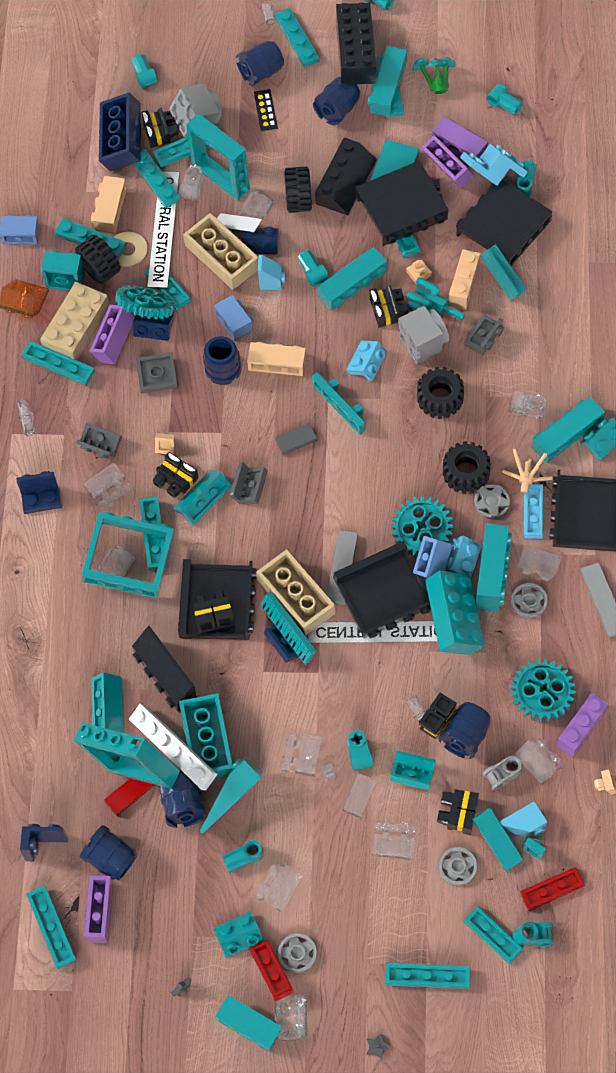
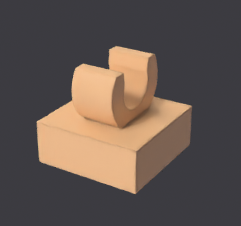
[406,260,432,285]
[155,433,175,454]
[594,769,616,795]

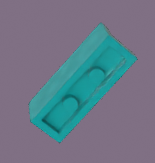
[479,244,526,300]
[173,470,232,525]
[91,672,124,732]
[215,996,282,1053]

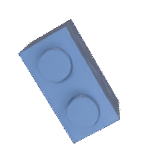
[0,215,39,244]
[214,295,254,341]
[413,536,453,578]

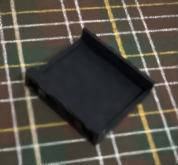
[355,160,448,246]
[456,179,552,266]
[549,469,616,552]
[333,541,431,639]
[178,559,257,640]

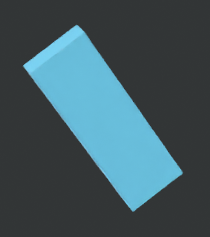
[523,484,543,539]

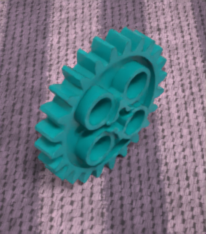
[115,285,175,319]
[391,496,454,557]
[510,659,576,722]

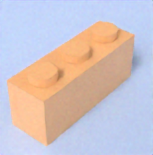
[91,176,127,233]
[448,249,480,310]
[247,342,306,376]

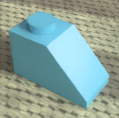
[258,255,285,290]
[500,802,547,837]

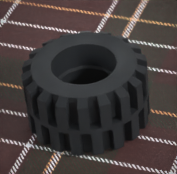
[284,166,312,213]
[75,235,121,284]
[417,367,464,419]
[443,441,491,494]

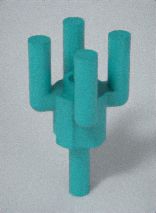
[407,277,466,320]

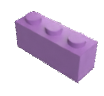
[432,117,488,158]
[421,135,473,189]
[89,305,135,364]
[556,693,608,758]
[84,875,113,943]

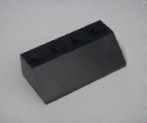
[315,137,376,216]
[132,626,197,712]

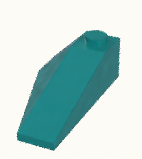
[200,757,263,834]

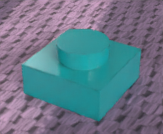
[523,837,546,861]

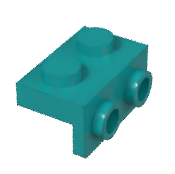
[580,418,616,460]
[389,751,436,790]
[213,911,263,958]

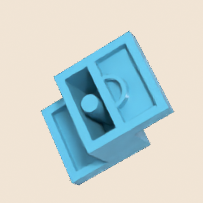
[460,144,527,185]

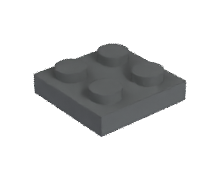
[136,352,178,393]

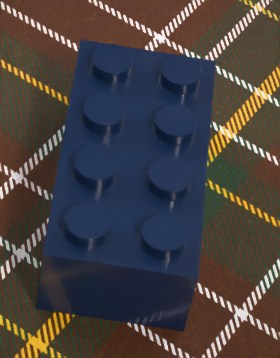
[99,92,141,171]

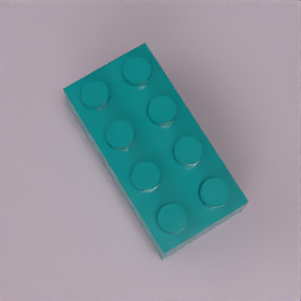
[476,523,512,612]
[425,570,485,655]
[179,693,232,779]

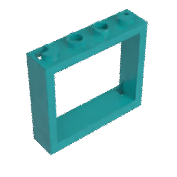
[186,113,250,201]
[81,512,174,599]
[73,722,180,789]

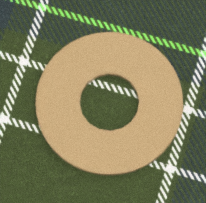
[114,232,148,267]

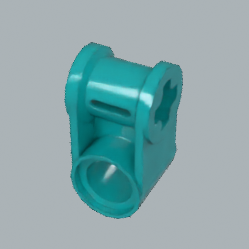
[347,730,373,771]
[513,922,555,947]

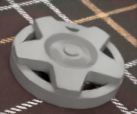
[474,484,510,519]
[511,583,548,618]
[439,847,477,886]
[278,933,317,973]

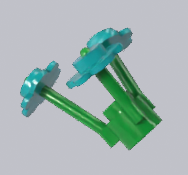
[412,57,456,94]

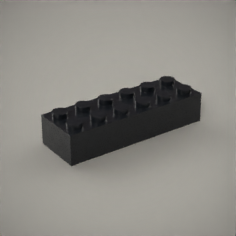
[336,2,376,85]

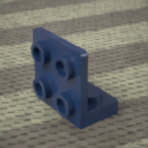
[16,471,62,514]
[20,824,68,862]

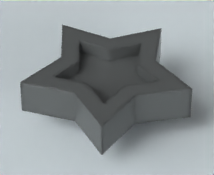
[171,977,192,997]
[366,1034,390,1059]

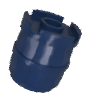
[236,41,284,86]
[313,77,360,125]
[203,336,241,385]
[439,702,491,759]
[160,771,206,828]
[80,825,138,881]

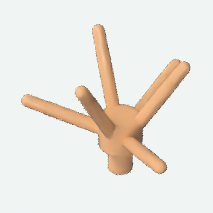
[502,449,553,493]

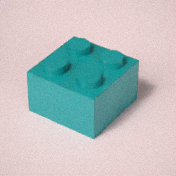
[41,251,85,291]

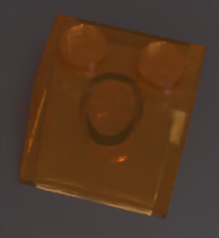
[0,279,49,318]

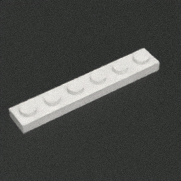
[129,703,217,791]

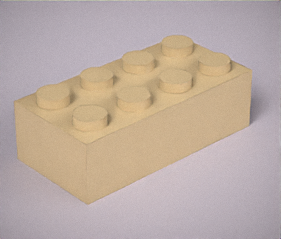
[183,213,258,290]
[40,282,110,360]
[256,549,336,636]

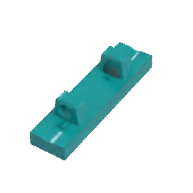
[311,372,365,435]

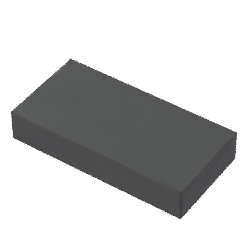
[275,423,317,455]

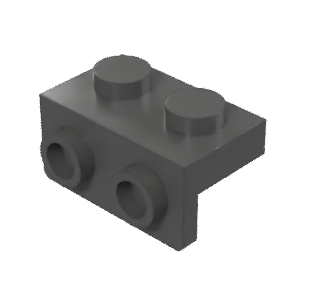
[464,314,504,355]
[76,423,122,459]
[230,462,268,504]

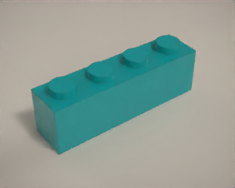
[367,46,407,116]
[317,247,387,311]
[532,397,605,463]

